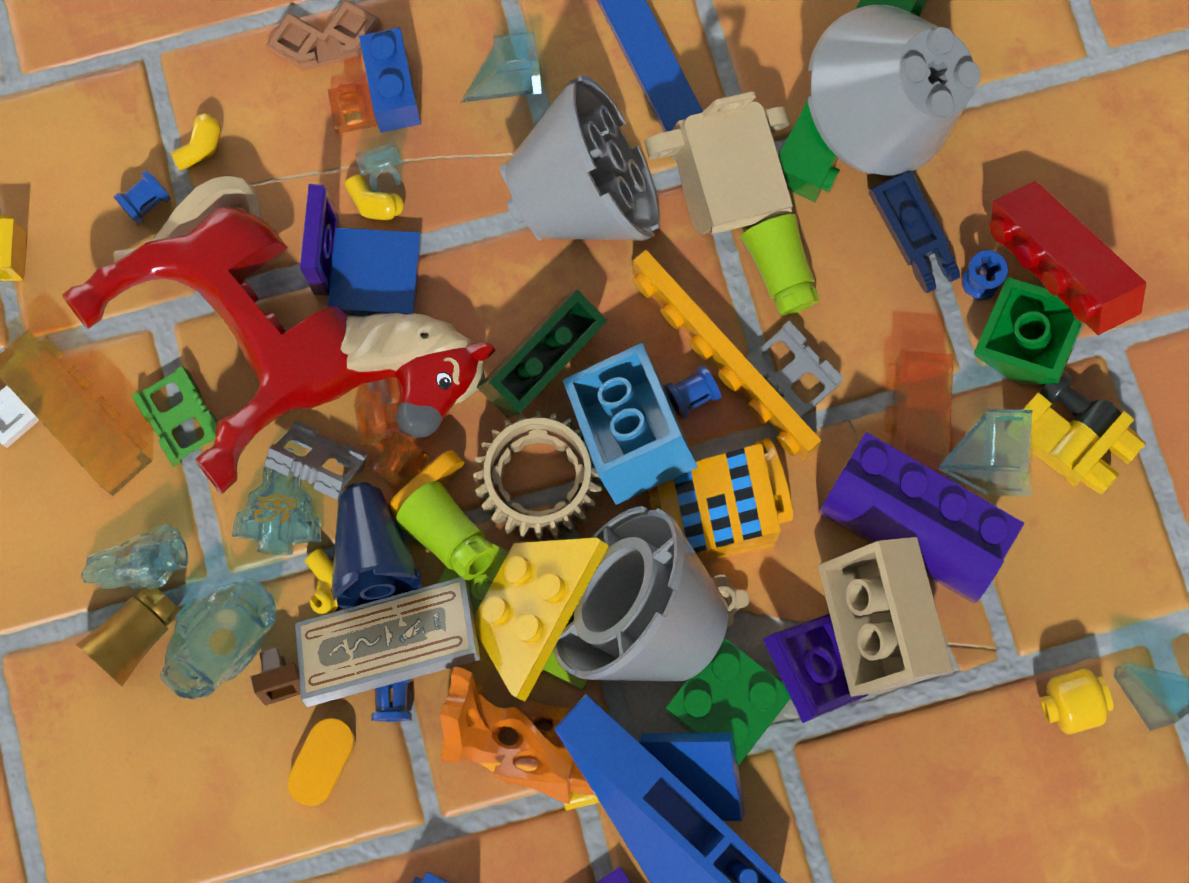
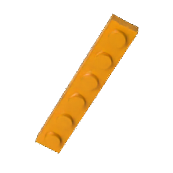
[632,250,822,462]

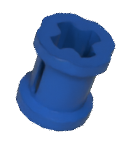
[113,170,171,226]
[962,250,1008,300]
[664,365,721,419]
[371,679,412,722]

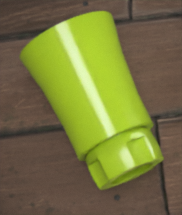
[740,214,819,316]
[396,481,495,580]

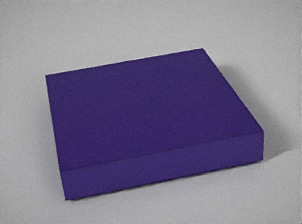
[300,184,339,295]
[763,614,868,723]

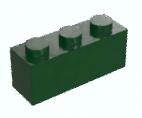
[477,289,608,418]

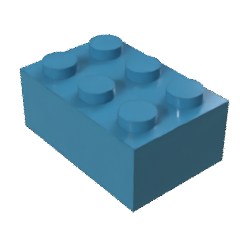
[563,343,698,505]

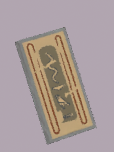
[295,577,480,707]

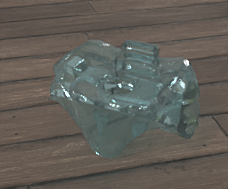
[160,578,276,699]

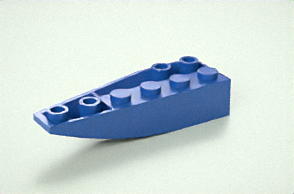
[554,694,787,883]

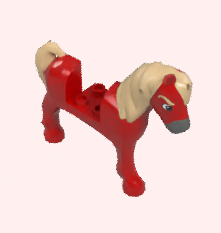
[63,176,496,494]

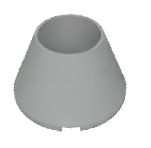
[553,506,728,682]

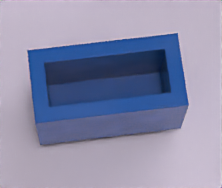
[359,28,421,133]

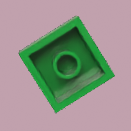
[665,638,791,766]

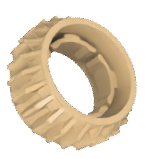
[473,411,602,542]

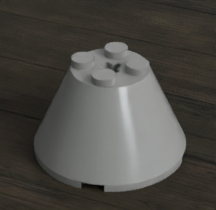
[807,5,981,176]
[500,76,660,241]

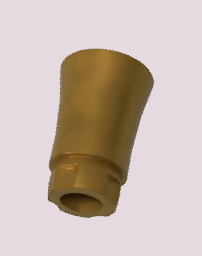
[76,583,181,687]

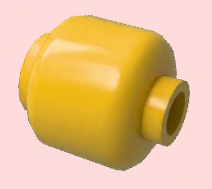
[1040,669,1114,734]

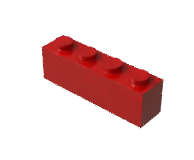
[989,181,1147,335]

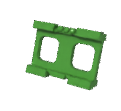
[132,366,218,467]

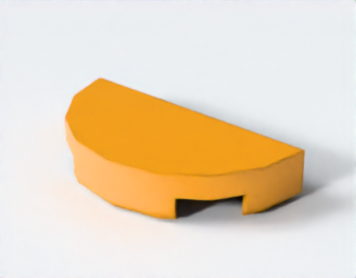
[751,438,793,524]

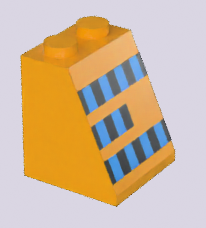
[647,444,781,561]

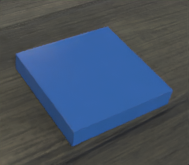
[327,228,422,316]
[639,733,745,821]

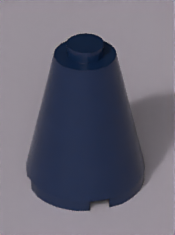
[331,482,422,609]

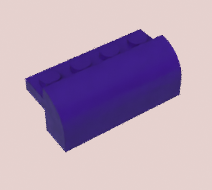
[819,432,1025,603]

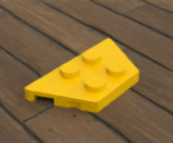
[474,538,609,701]

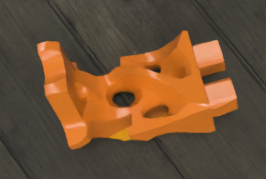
[440,667,595,804]

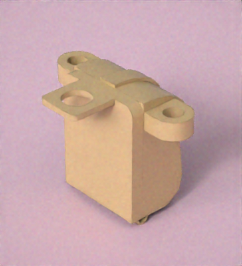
[644,91,793,235]

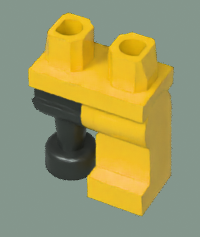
[1005,371,1146,495]

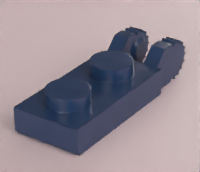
[869,171,960,293]

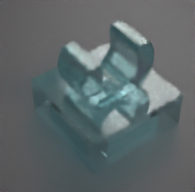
[355,142,402,192]

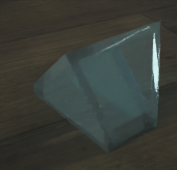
[460,31,542,103]
[937,409,1033,497]
[1114,662,1189,731]

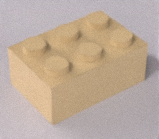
[817,537,953,697]

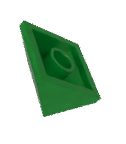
[974,277,1084,385]

